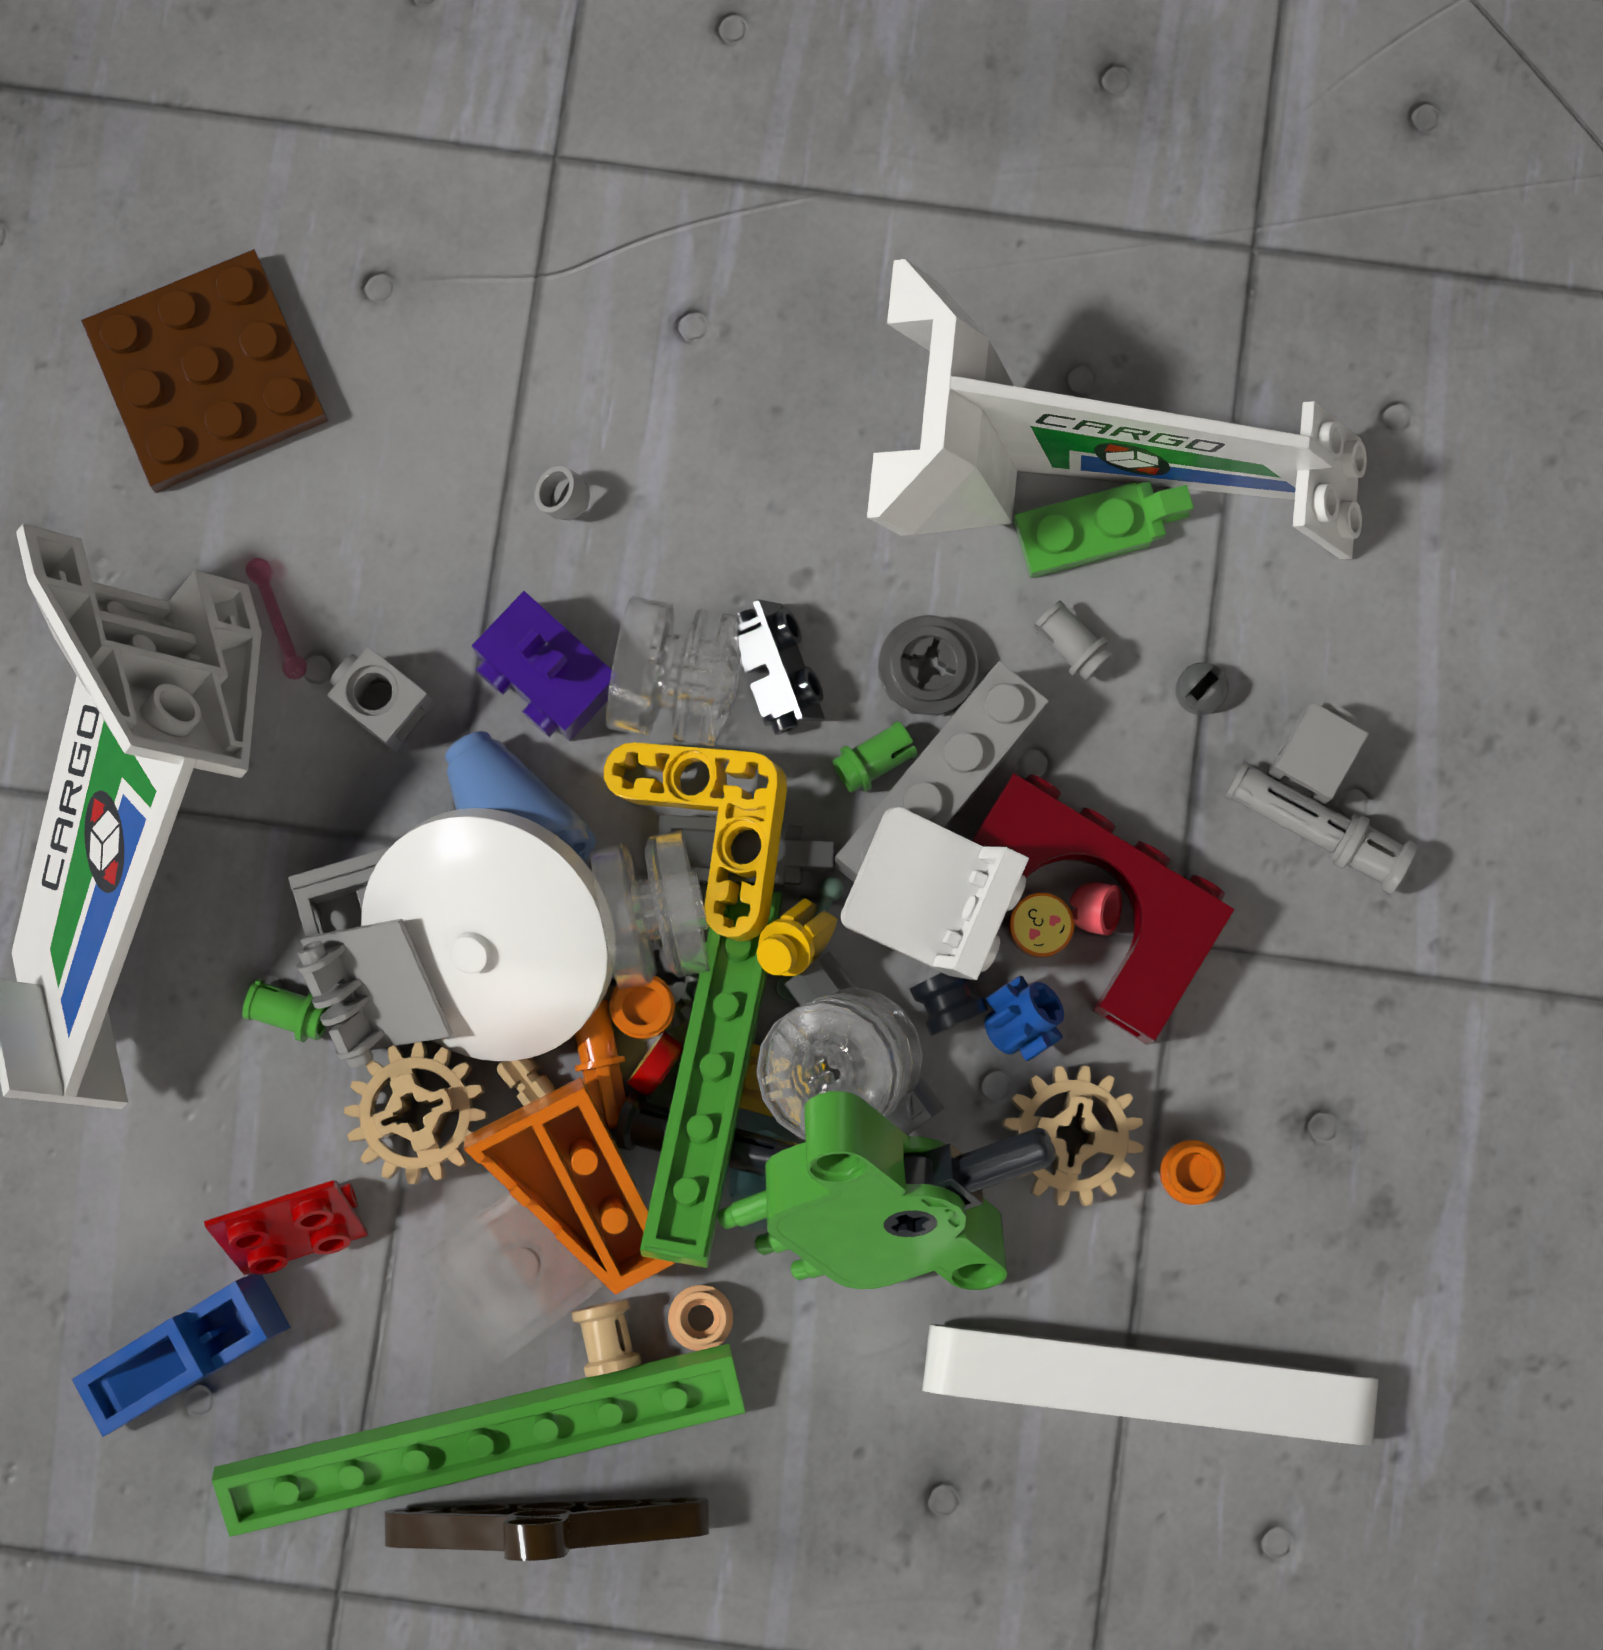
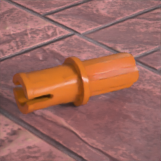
[574,1000,627,1130]

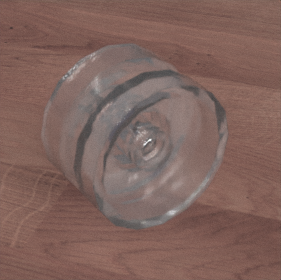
[590,830,710,990]

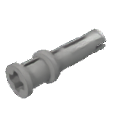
[1224,761,1418,895]

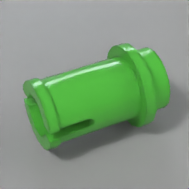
[832,721,918,793]
[242,979,331,1042]

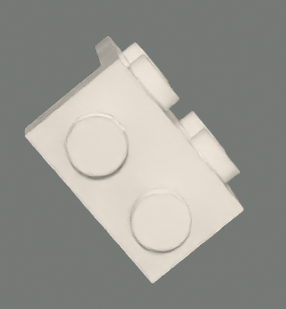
[841,807,1029,980]

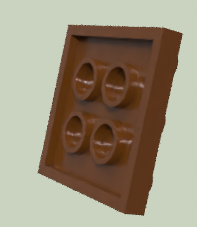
[81,249,328,493]

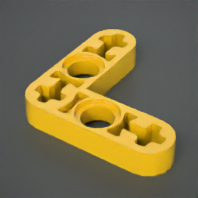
[604,742,787,942]

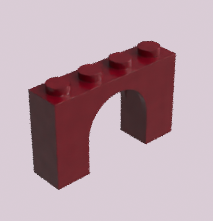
[972,773,1235,1045]

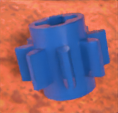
[984,976,1064,1061]

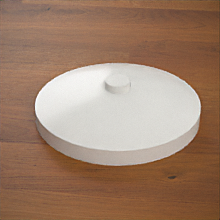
[361,808,616,1061]

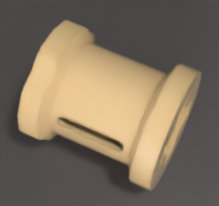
[571,1298,642,1377]

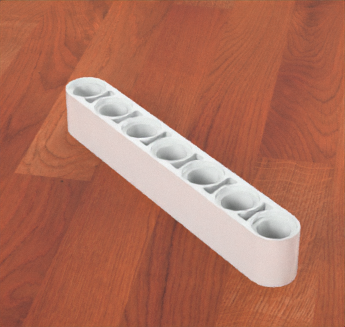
[922,1324,1378,1446]

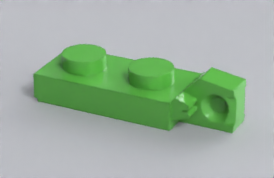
[1013,482,1194,578]

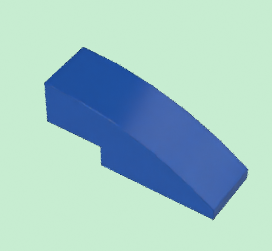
[72,1274,291,1437]

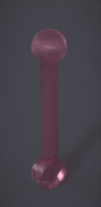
[245,558,307,680]

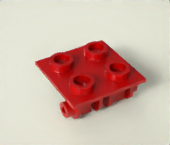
[204,1180,368,1275]

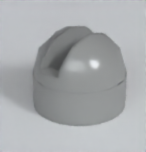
[534,465,590,521]

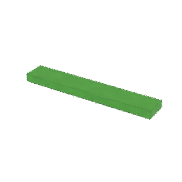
[640,886,782,1268]

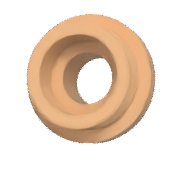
[668,1285,733,1351]

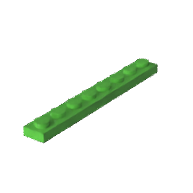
[212,1343,745,1537]

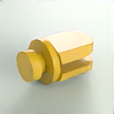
[756,898,837,976]

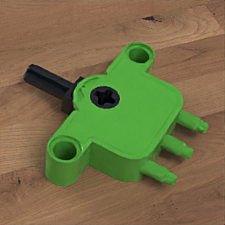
[718,1091,1056,1290]

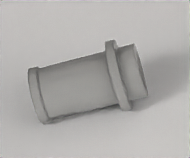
[1032,600,1113,681]

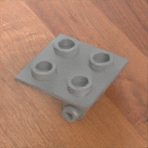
[296,919,453,1068]

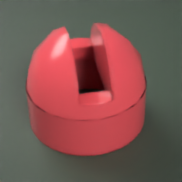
[1069,882,1122,936]

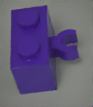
[472,591,621,741]

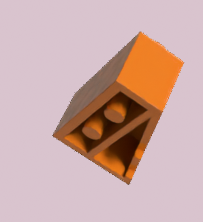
[464,1077,675,1295]

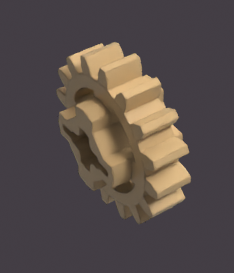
[344,1042,489,1184]
[1002,1066,1144,1206]

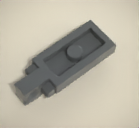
[656,815,835,887]

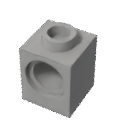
[327,646,435,753]
[1266,702,1369,805]

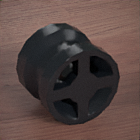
[910,973,989,1036]

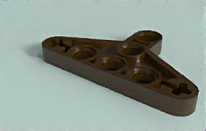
[385,1497,709,1561]

